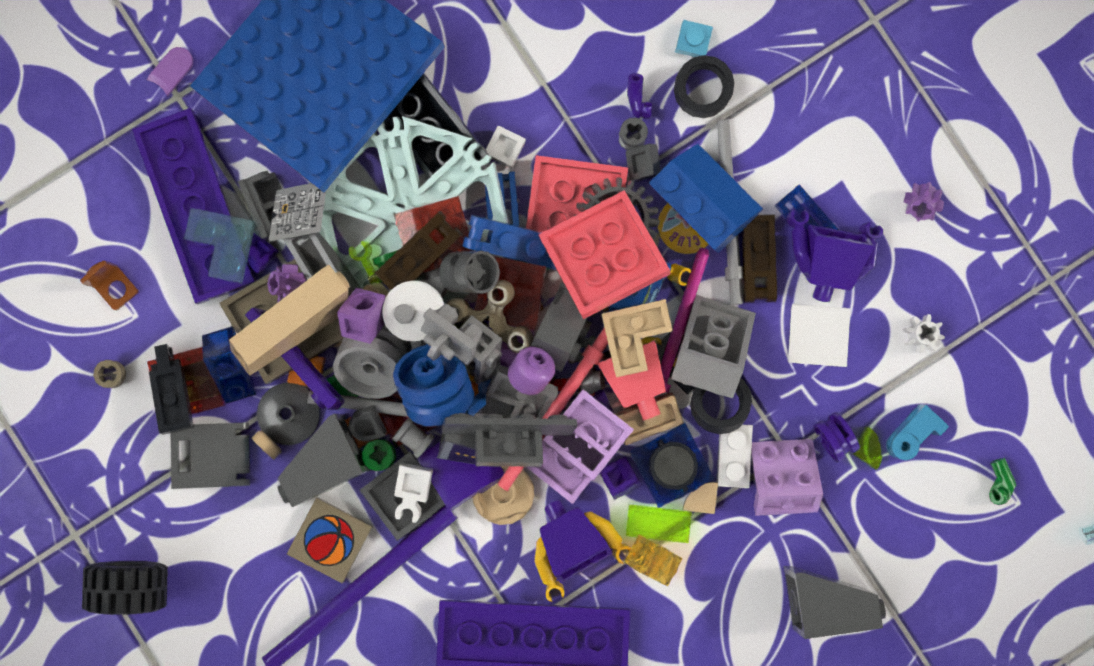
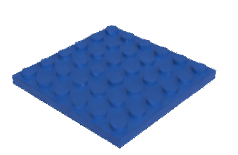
[190,0,445,193]

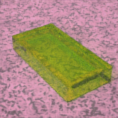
[625,504,692,543]

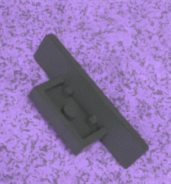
[442,413,577,467]

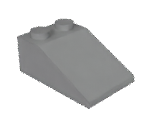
[671,295,756,398]

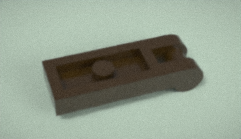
[375,210,463,290]
[742,214,777,303]

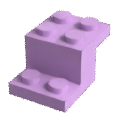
[527,390,634,504]

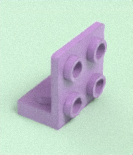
[751,439,823,516]

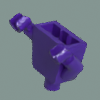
[787,210,883,302]

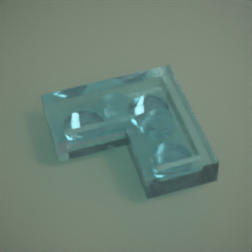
[184,208,256,284]

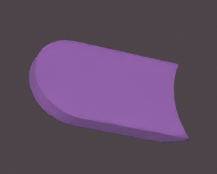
[147,47,193,97]

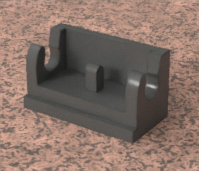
[237,170,282,243]

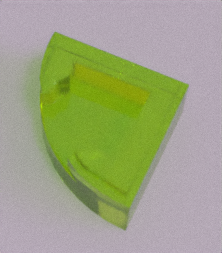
[849,426,882,470]

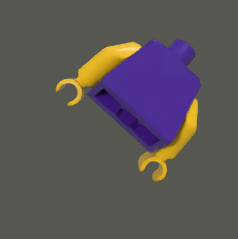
[534,500,634,602]

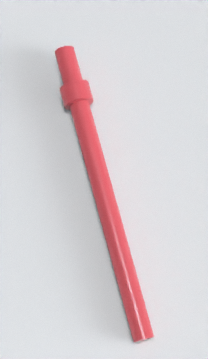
[497,327,608,491]

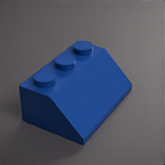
[649,143,763,253]

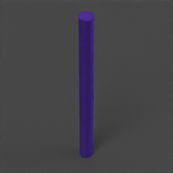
[262,505,458,666]

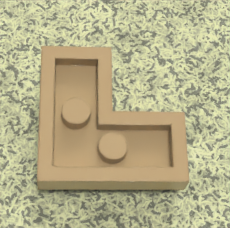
[602,299,673,377]

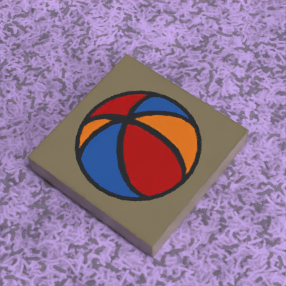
[287,497,373,583]

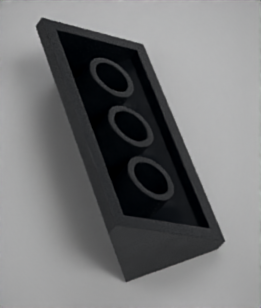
[384,73,492,178]

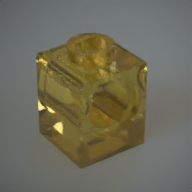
[624,534,683,586]

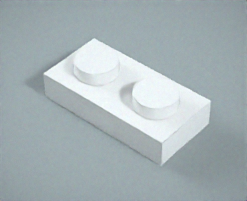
[716,425,753,488]

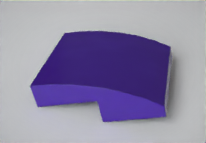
[417,442,505,511]

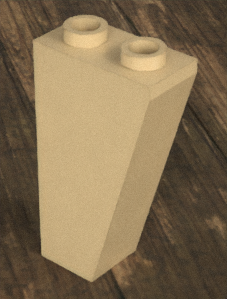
[229,265,350,376]

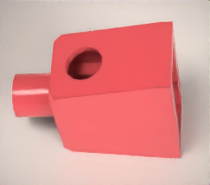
[598,341,666,421]

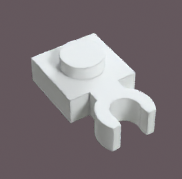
[394,463,433,523]

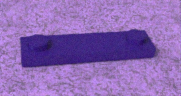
[245,307,345,410]

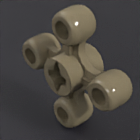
[446,280,534,370]

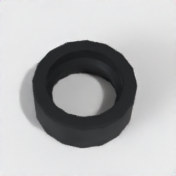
[674,55,735,118]
[690,378,752,434]

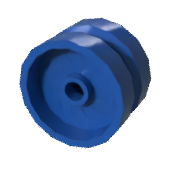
[393,344,474,426]

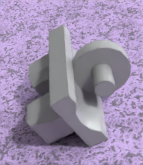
[421,304,483,365]

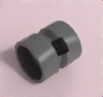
[439,251,500,294]

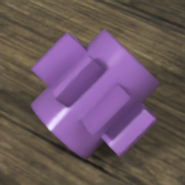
[903,182,944,222]
[268,264,307,302]

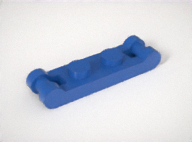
[462,215,556,270]

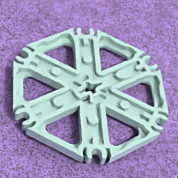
[319,116,508,304]

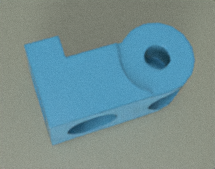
[886,404,949,460]

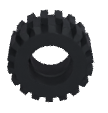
[82,561,168,615]

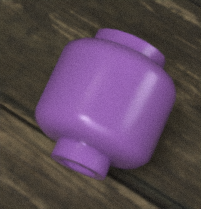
[508,346,555,395]

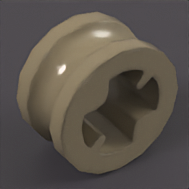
[93,360,126,388]

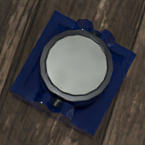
[629,422,715,508]

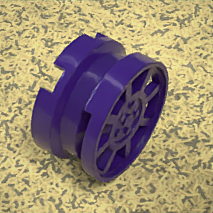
[813,412,860,463]

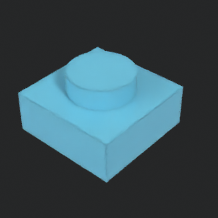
[675,20,713,57]

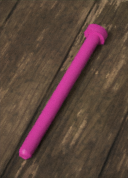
[660,248,709,393]

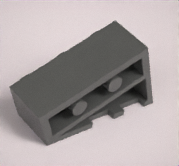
[531,281,596,372]

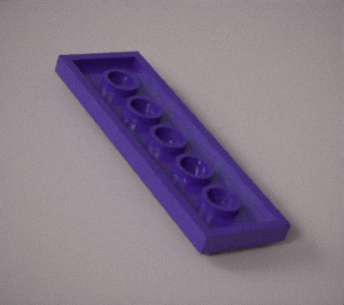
[132,108,256,305]
[436,600,630,666]

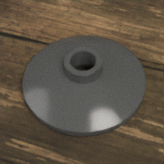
[257,383,320,445]

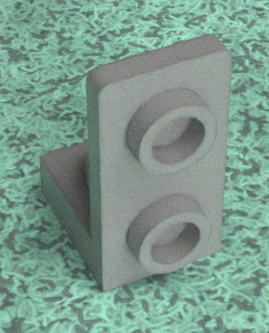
[459,315,502,384]

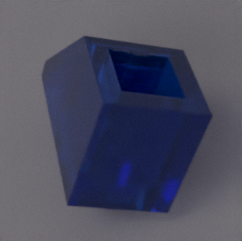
[202,326,256,404]

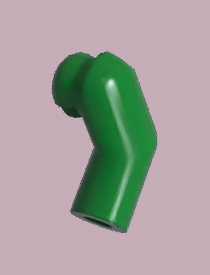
[989,457,1016,505]

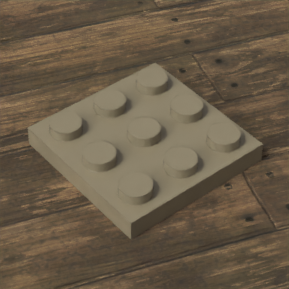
[219,259,343,385]

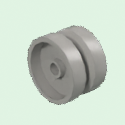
[333,325,412,399]

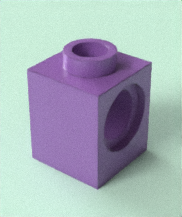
[337,288,385,344]

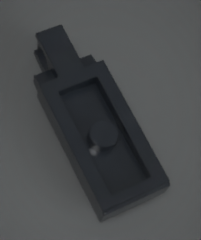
[149,344,194,435]

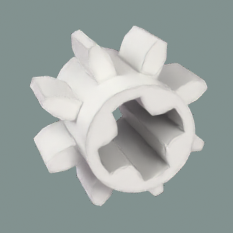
[903,314,945,353]

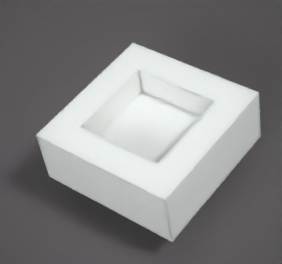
[486,126,526,169]

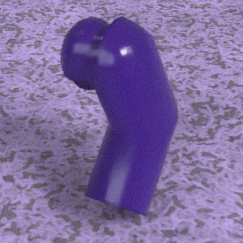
[627,73,652,119]

